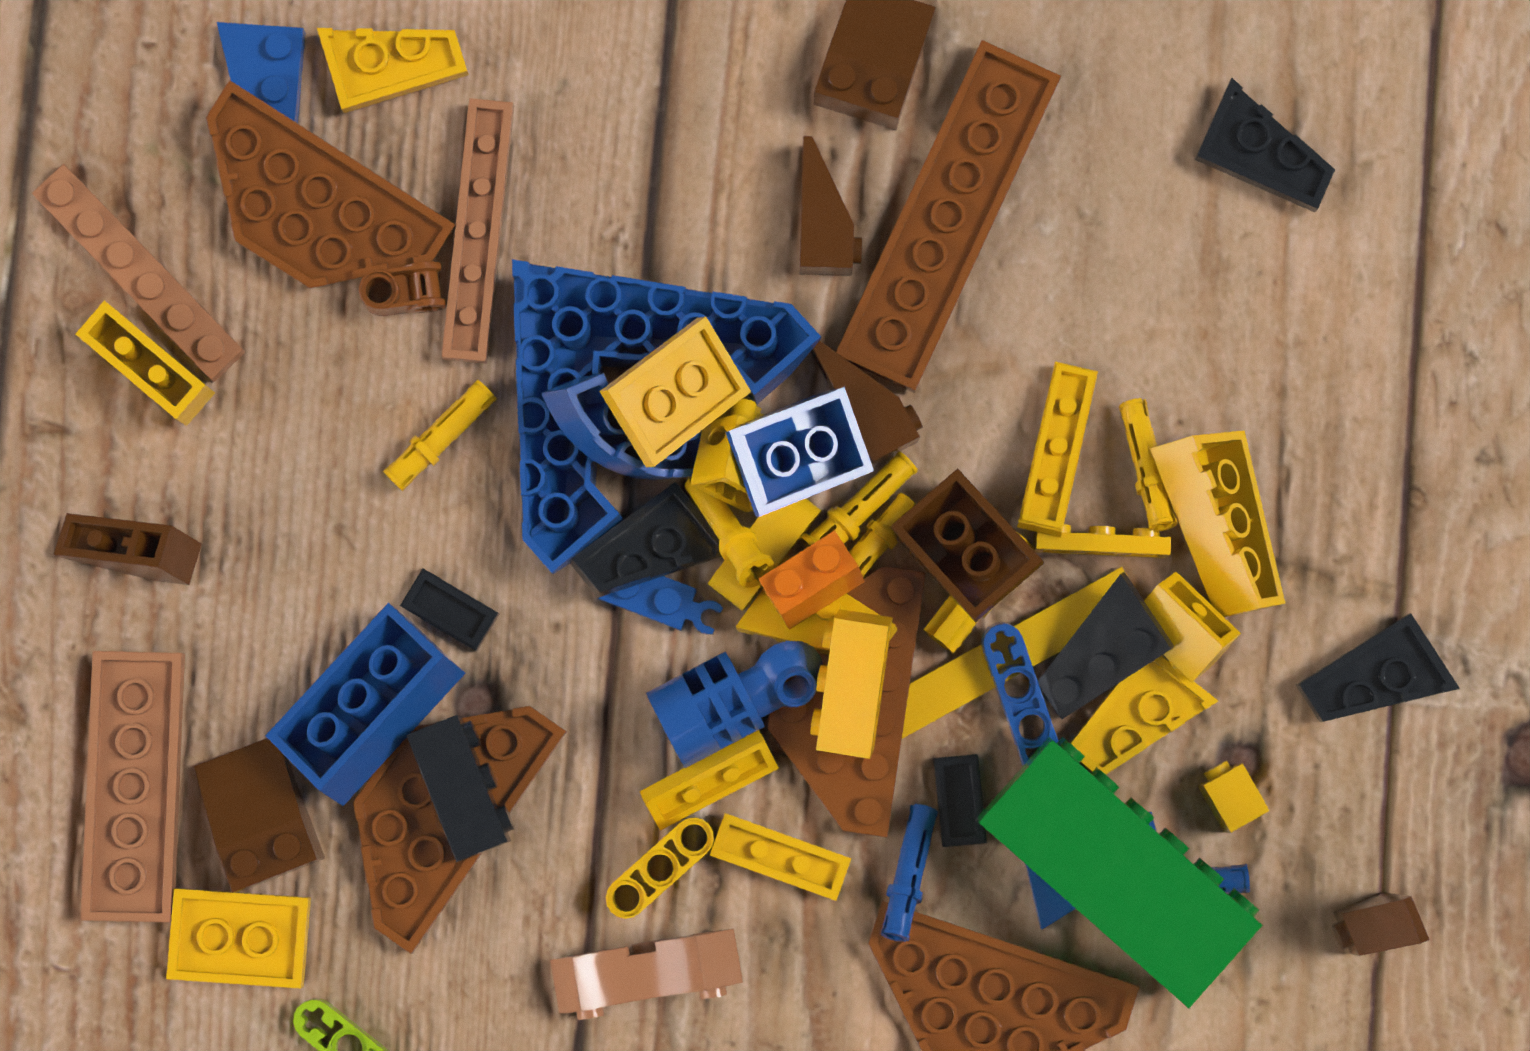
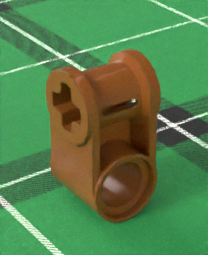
[359,261,447,316]

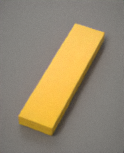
[1017,362,1098,537]

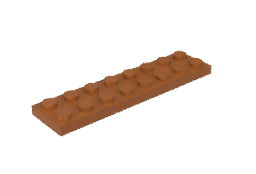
[836,40,1061,393]

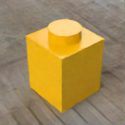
[1198,760,1270,833]

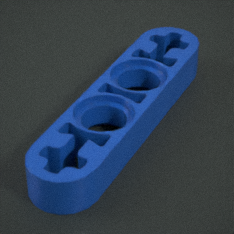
[981,622,1058,766]

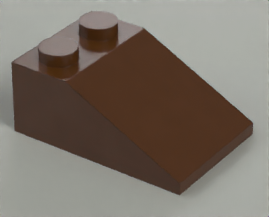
[813,0,936,130]
[890,468,1044,623]
[194,738,325,893]

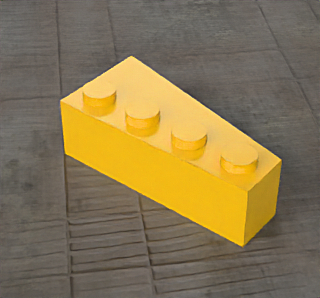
[1150,430,1285,617]

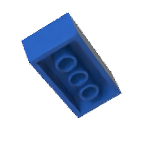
[265,603,466,806]

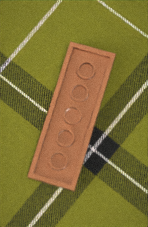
[80,651,185,923]

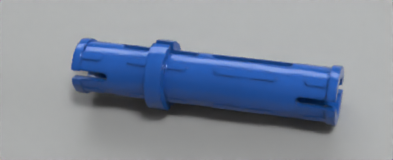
[880,804,938,942]

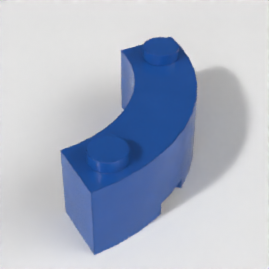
[542,373,702,480]

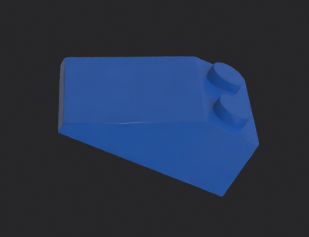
[726,387,874,517]

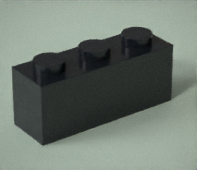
[406,715,515,862]

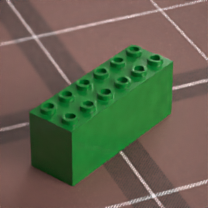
[978,737,1263,1009]

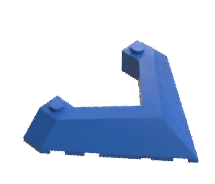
[512,259,821,574]

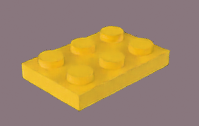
[599,316,751,467]
[166,888,311,989]

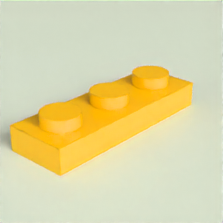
[1033,524,1171,558]
[639,730,779,831]
[710,813,852,901]

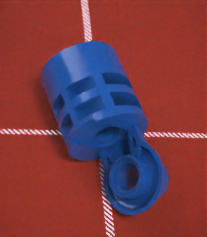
[646,641,823,768]

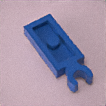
[598,576,723,635]

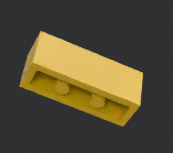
[75,300,215,426]
[810,609,893,759]

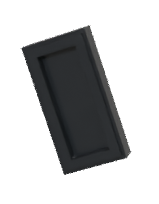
[400,568,500,651]
[933,754,987,847]

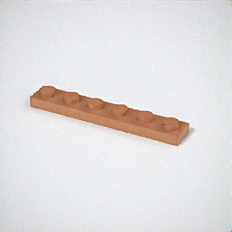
[441,98,514,364]
[32,163,246,382]

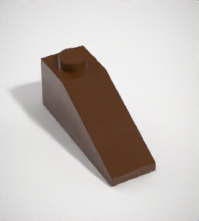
[799,136,862,276]
[811,341,923,466]
[53,513,202,585]
[1332,892,1430,956]

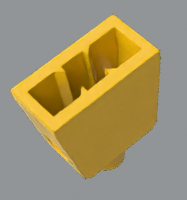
[691,399,757,512]

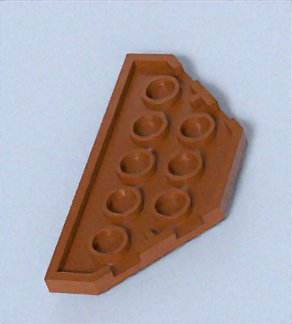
[206,80,456,288]
[768,566,926,838]
[353,706,567,954]
[868,900,1140,1051]

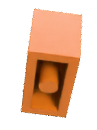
[758,530,865,630]

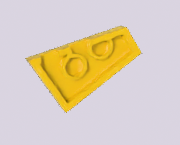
[317,28,469,113]
[736,555,897,655]
[1070,655,1218,774]

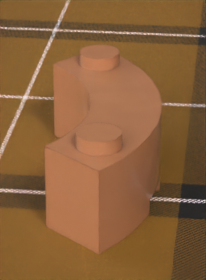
[550,928,743,1020]

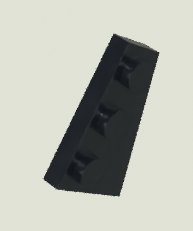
[1195,78,1335,212]
[570,482,722,598]
[1038,572,1174,720]
[1296,613,1460,722]

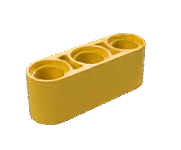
[708,499,822,611]
[606,817,715,919]

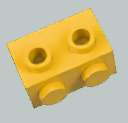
[1144,572,1241,682]

